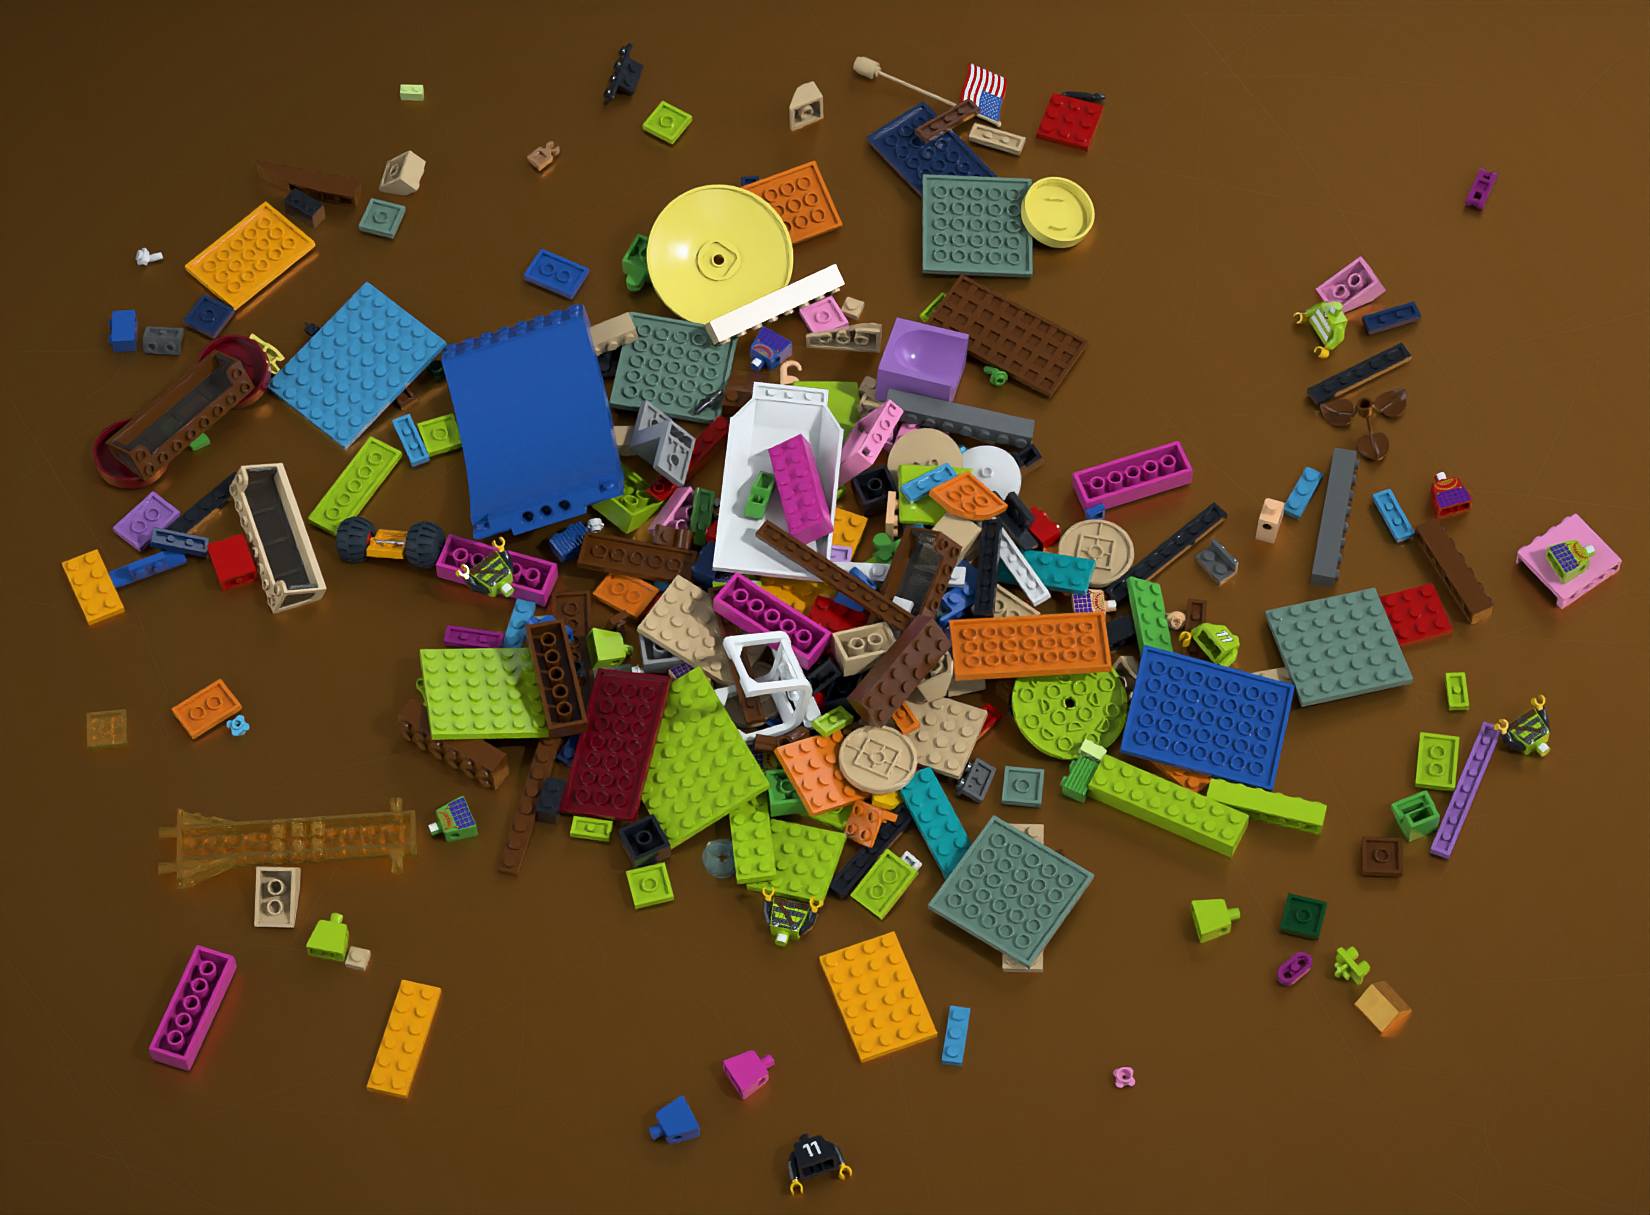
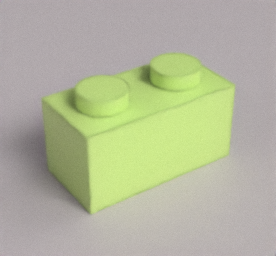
[400,84,424,101]
[1078,739,1107,763]

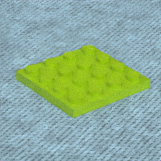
[747,819,847,904]

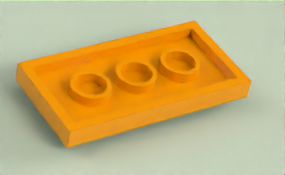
[62,549,125,626]

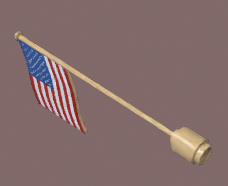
[853,56,1007,127]

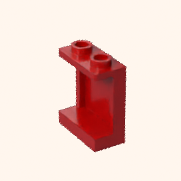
[207,534,259,591]

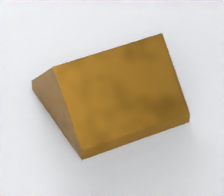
[1354,981,1412,1034]

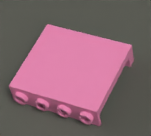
[1516,514,1622,609]

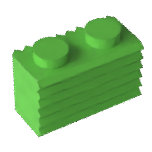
[1060,755,1100,803]

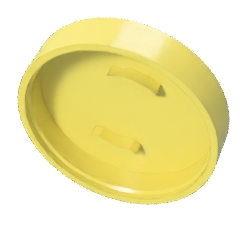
[1021,177,1095,248]

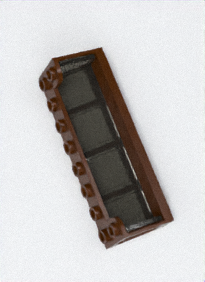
[105,349,255,482]
[866,525,963,673]

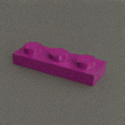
[443,625,504,649]

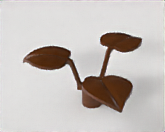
[1320,389,1406,461]

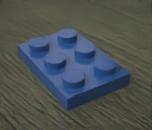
[523,248,590,300]

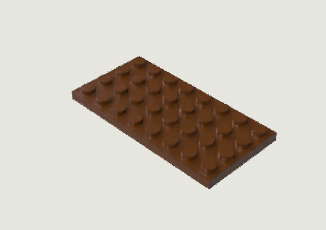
[925,274,1088,398]

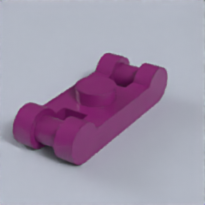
[1465,167,1498,210]

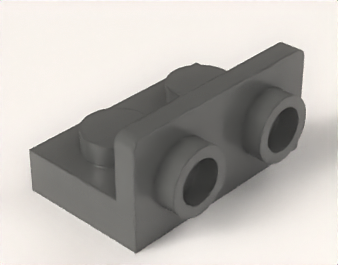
[143,326,184,355]
[1195,539,1238,586]
[955,758,996,803]

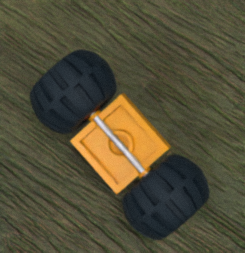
[336,516,445,569]

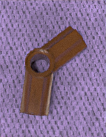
[753,726,811,757]

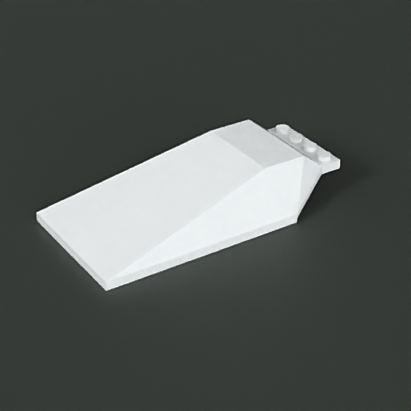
[713,382,844,582]

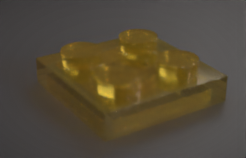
[86,709,127,750]

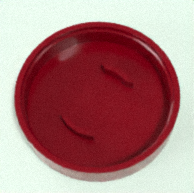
[196,334,271,410]
[93,418,169,489]

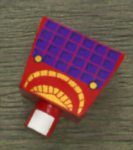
[1431,472,1473,519]

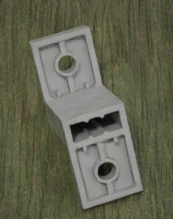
[629,400,696,487]

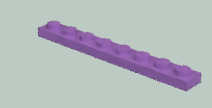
[1430,722,1501,859]

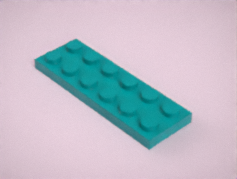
[977,548,1096,596]
[898,766,972,880]

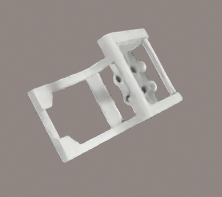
[714,631,812,745]

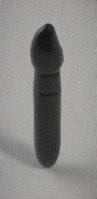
[1062,91,1106,101]

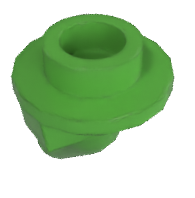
[984,366,1008,385]

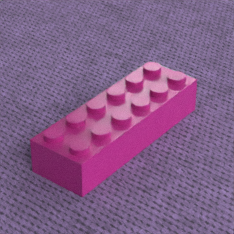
[768,434,834,545]
[1072,441,1193,512]
[436,534,558,607]
[713,572,831,671]
[149,945,237,1071]

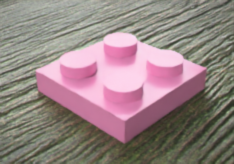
[799,295,849,333]

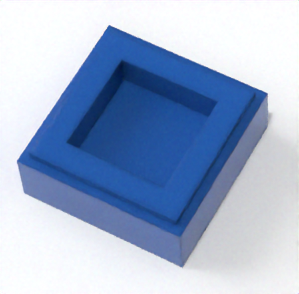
[1085,503,1105,520]

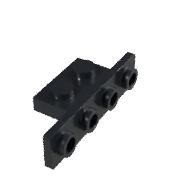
[603,43,643,105]
[992,491,1039,551]

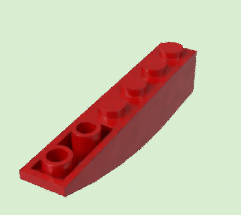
[646,415,730,502]

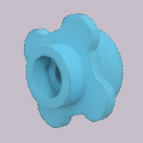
[227,715,250,736]

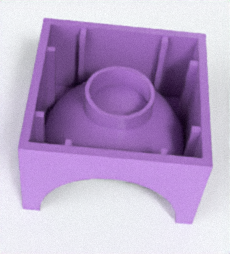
[875,318,969,402]

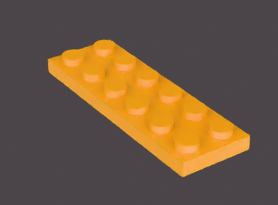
[367,980,441,1099]

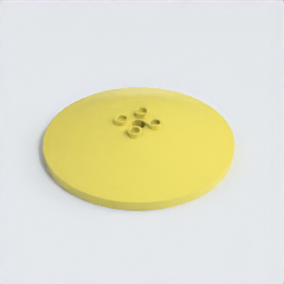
[646,185,793,324]

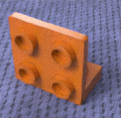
[843,799,898,848]

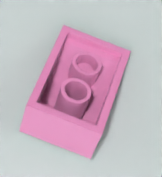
[1316,256,1386,313]

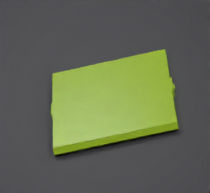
[793,381,861,443]
[898,464,974,526]

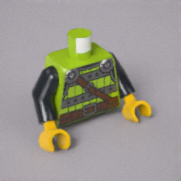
[456,537,514,597]
[1493,695,1550,756]
[762,886,824,947]

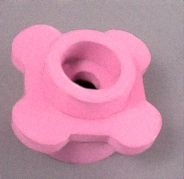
[1113,1067,1135,1088]

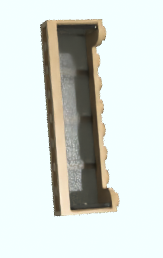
[229,463,327,614]

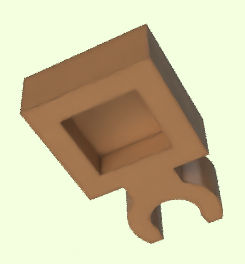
[527,141,560,171]

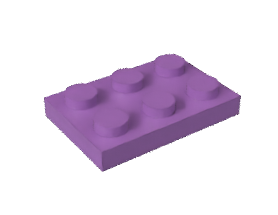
[113,491,181,552]

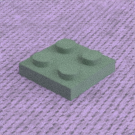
[359,198,406,239]
[1001,766,1044,808]

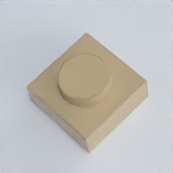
[841,297,864,320]
[345,946,371,971]

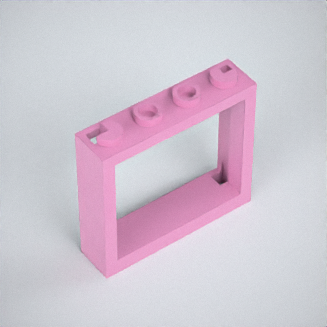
[838,399,904,488]

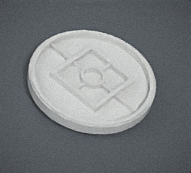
[961,446,1021,500]

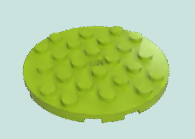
[1012,667,1128,760]

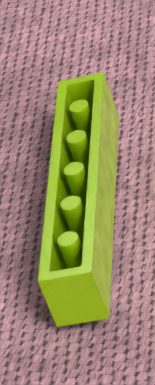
[1206,778,1327,835]

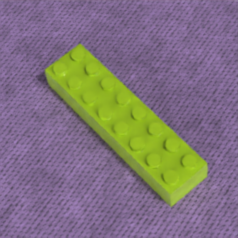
[1088,754,1249,858]

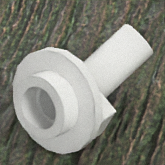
[136,248,163,265]

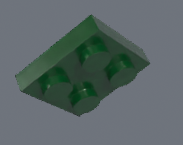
[1279,893,1328,940]

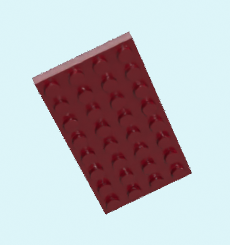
[560,668,672,823]

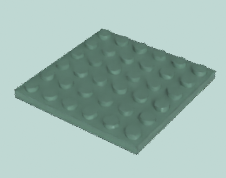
[922,174,1033,278]
[609,312,738,424]
[1265,588,1413,707]
[928,815,1094,969]

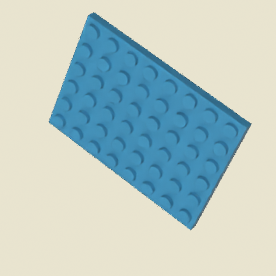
[267,282,447,450]

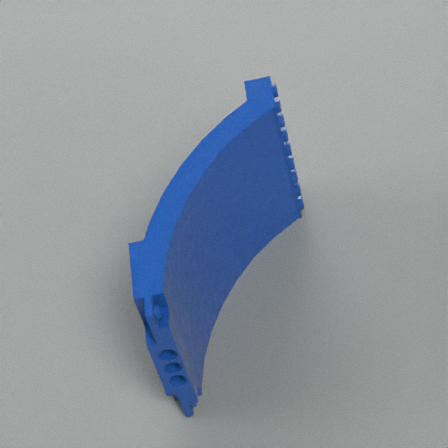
[441,304,624,540]

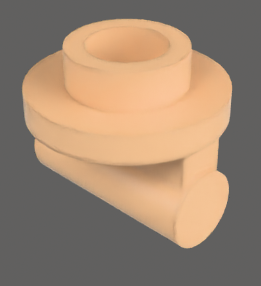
[1166,611,1186,630]

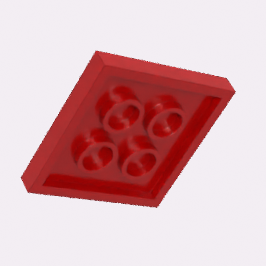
[1036,93,1104,151]
[1379,583,1453,648]
[808,594,871,658]

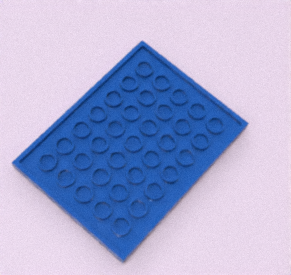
[1119,645,1295,792]

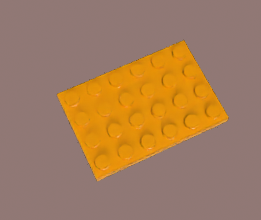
[185,201,315,311]
[819,931,937,1063]

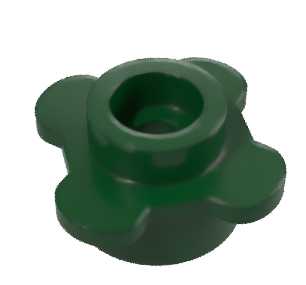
[426,360,445,379]

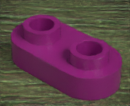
[1277,952,1312,986]

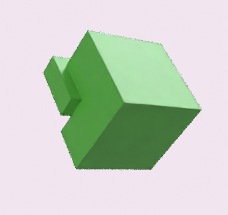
[1390,790,1440,842]

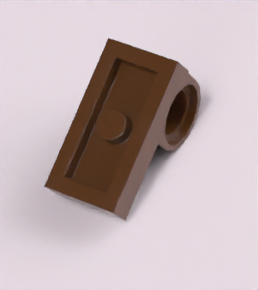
[652,524,696,550]

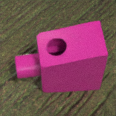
[723,1050,775,1100]

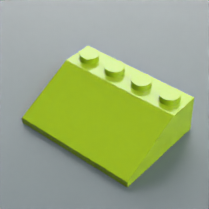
[591,461,669,534]

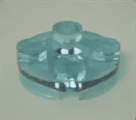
[702,839,736,878]

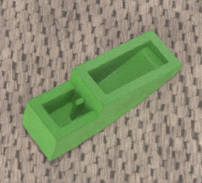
[744,471,776,520]

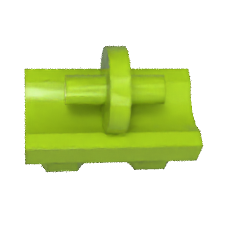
[1334,946,1370,985]

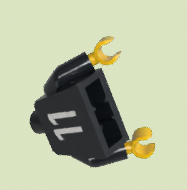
[787,1133,852,1195]

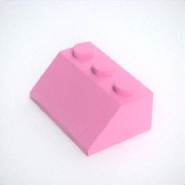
[647,486,695,536]

